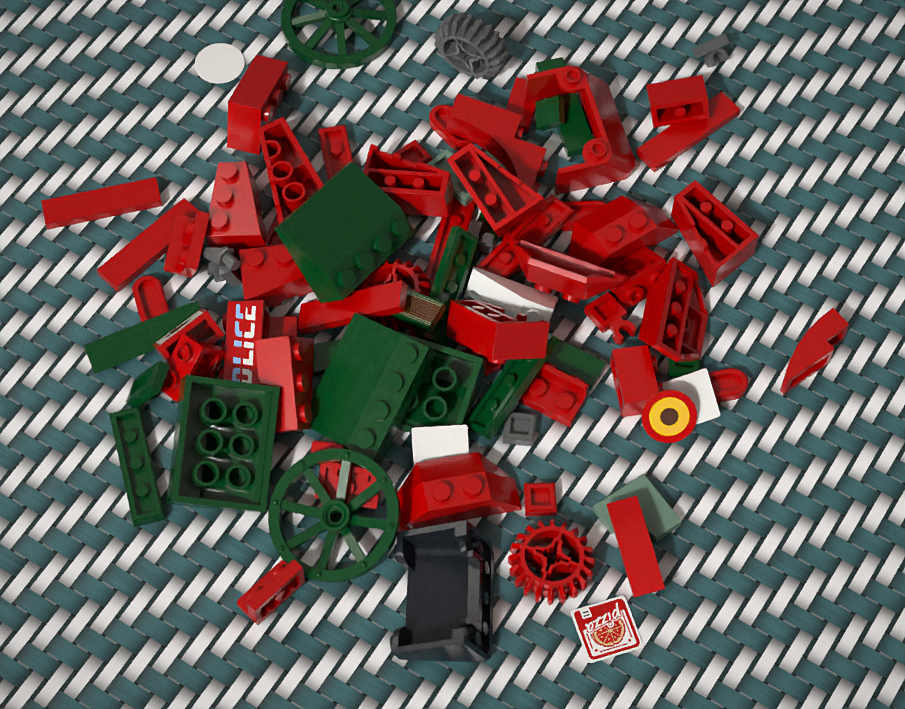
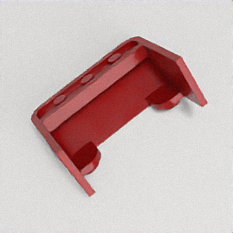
[523,66,635,196]

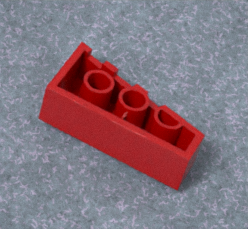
[258,117,323,224]

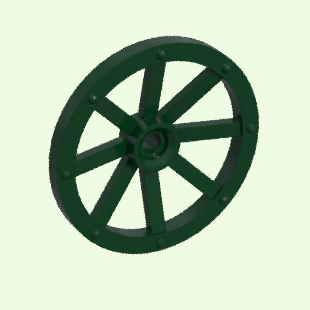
[281,0,397,69]
[268,448,401,583]

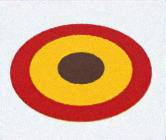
[642,390,697,443]

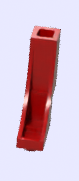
[446,94,549,193]

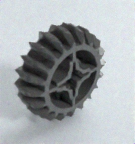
[434,12,508,80]

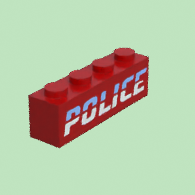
[219,300,270,384]

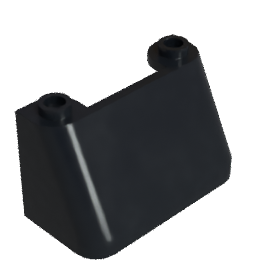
[390,520,494,662]

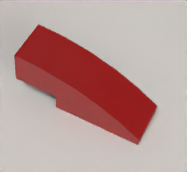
[780,308,849,394]
[606,495,665,597]

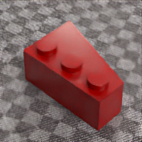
[446,143,548,237]
[446,300,550,364]
[255,336,314,434]

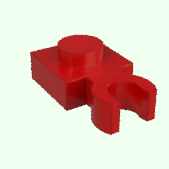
[584,292,636,345]

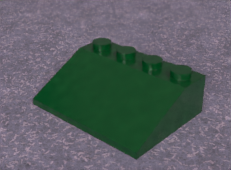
[274,162,415,303]
[311,313,436,464]
[394,330,488,433]
[166,375,280,513]

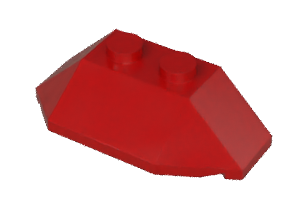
[568,195,679,268]
[509,237,628,304]
[638,257,708,362]
[398,452,522,532]

